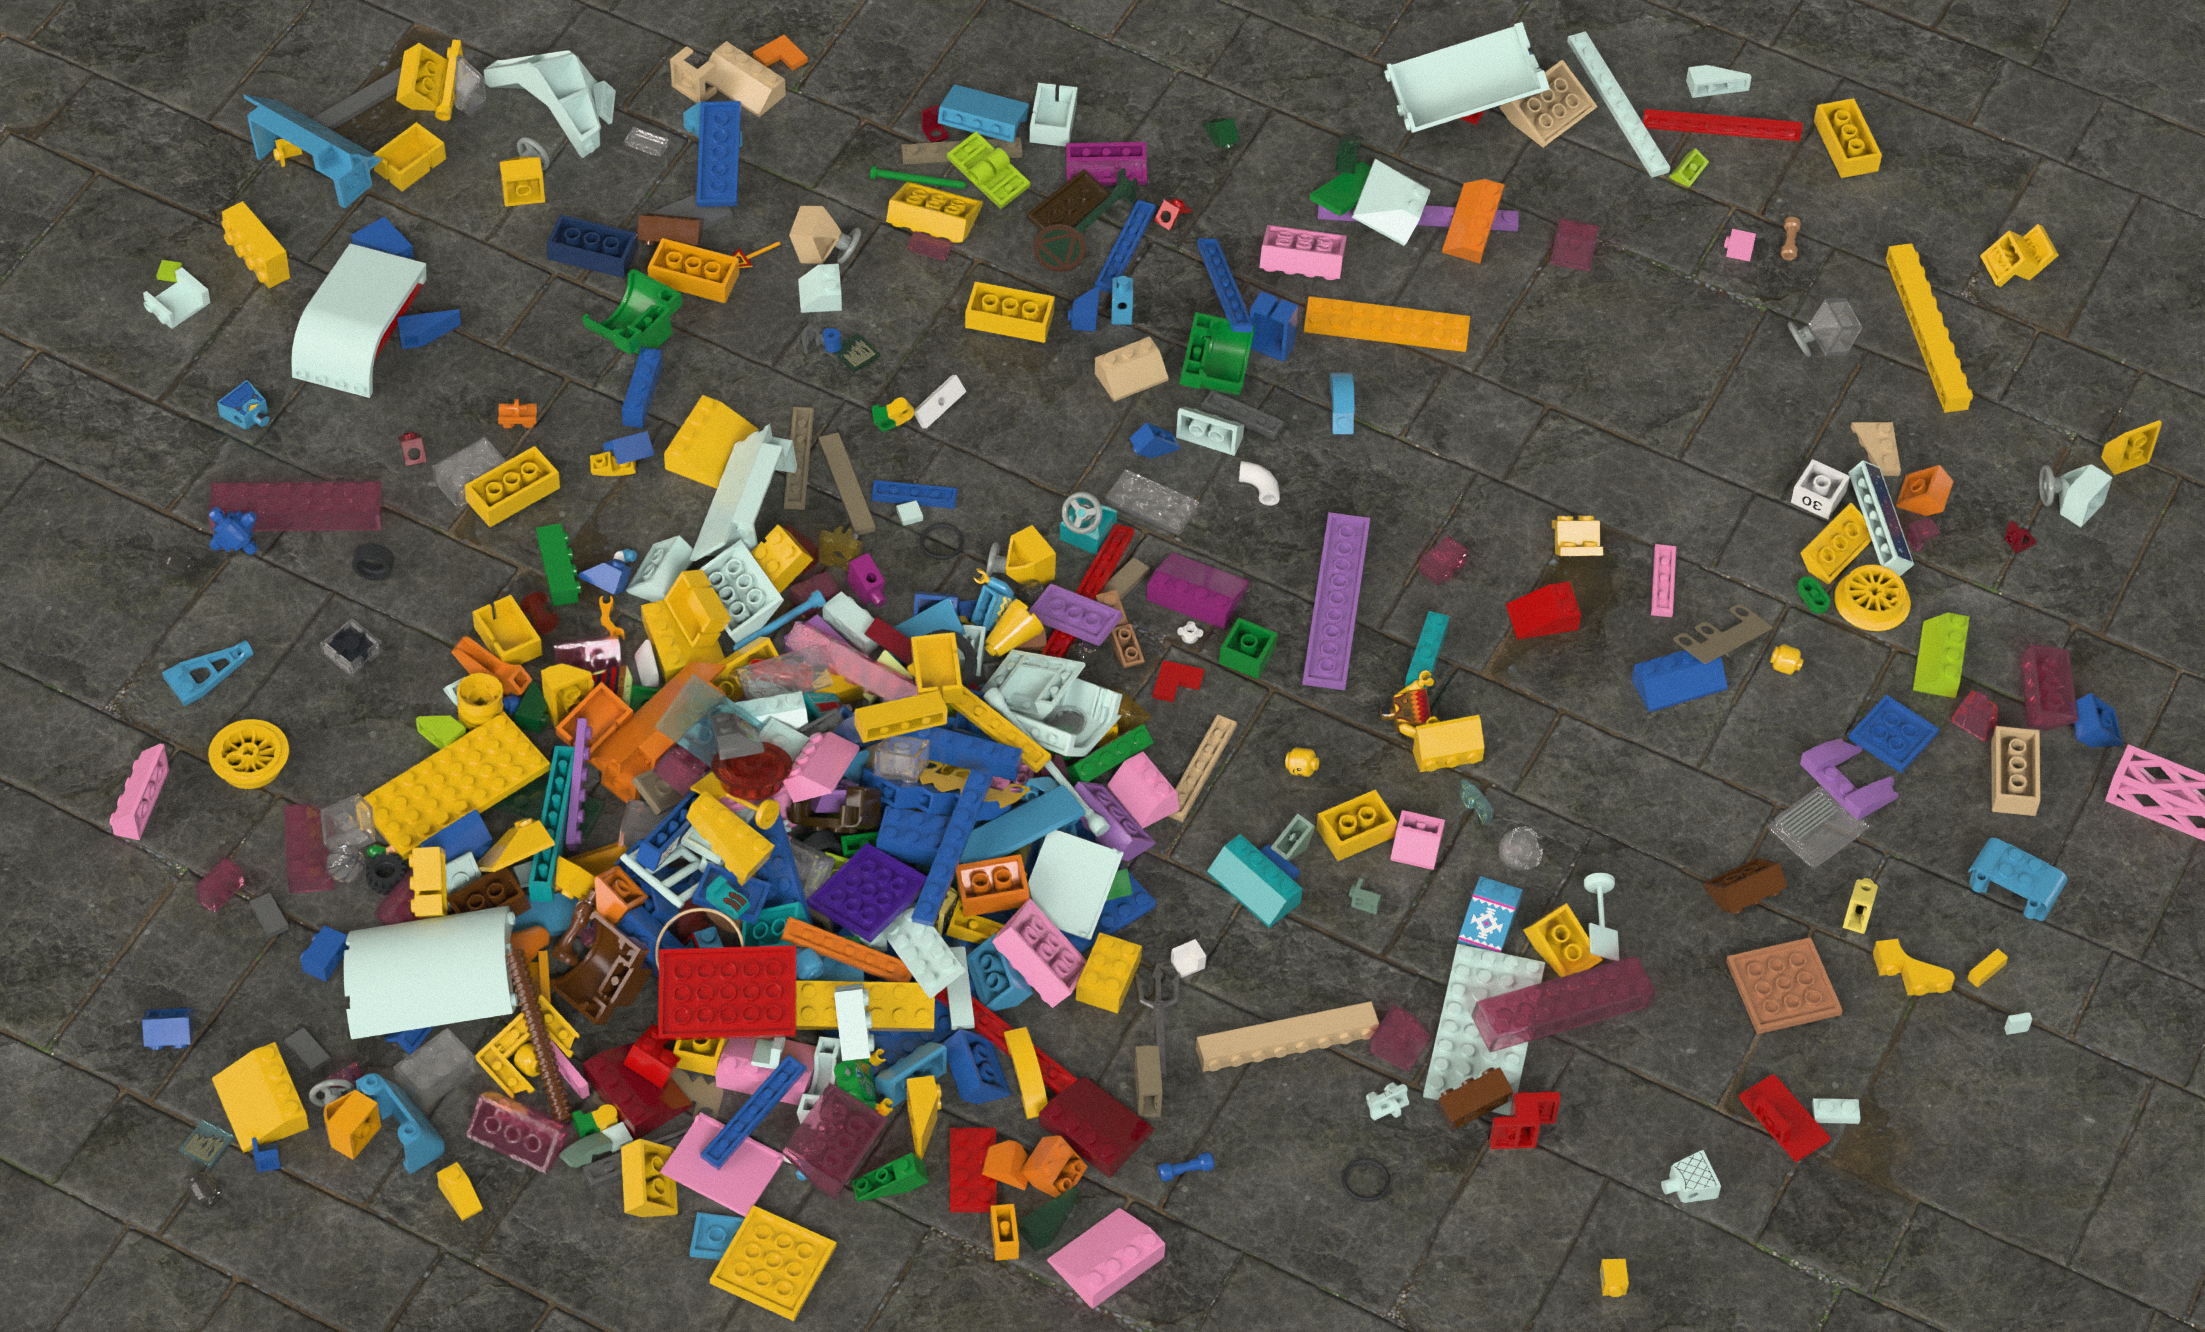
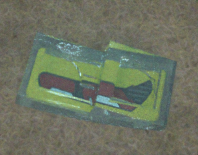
[1459,779,1493,825]

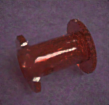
[519,591,560,635]

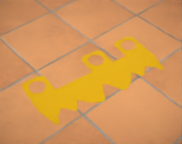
[903,760,1030,808]

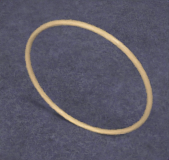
[655,908,744,970]

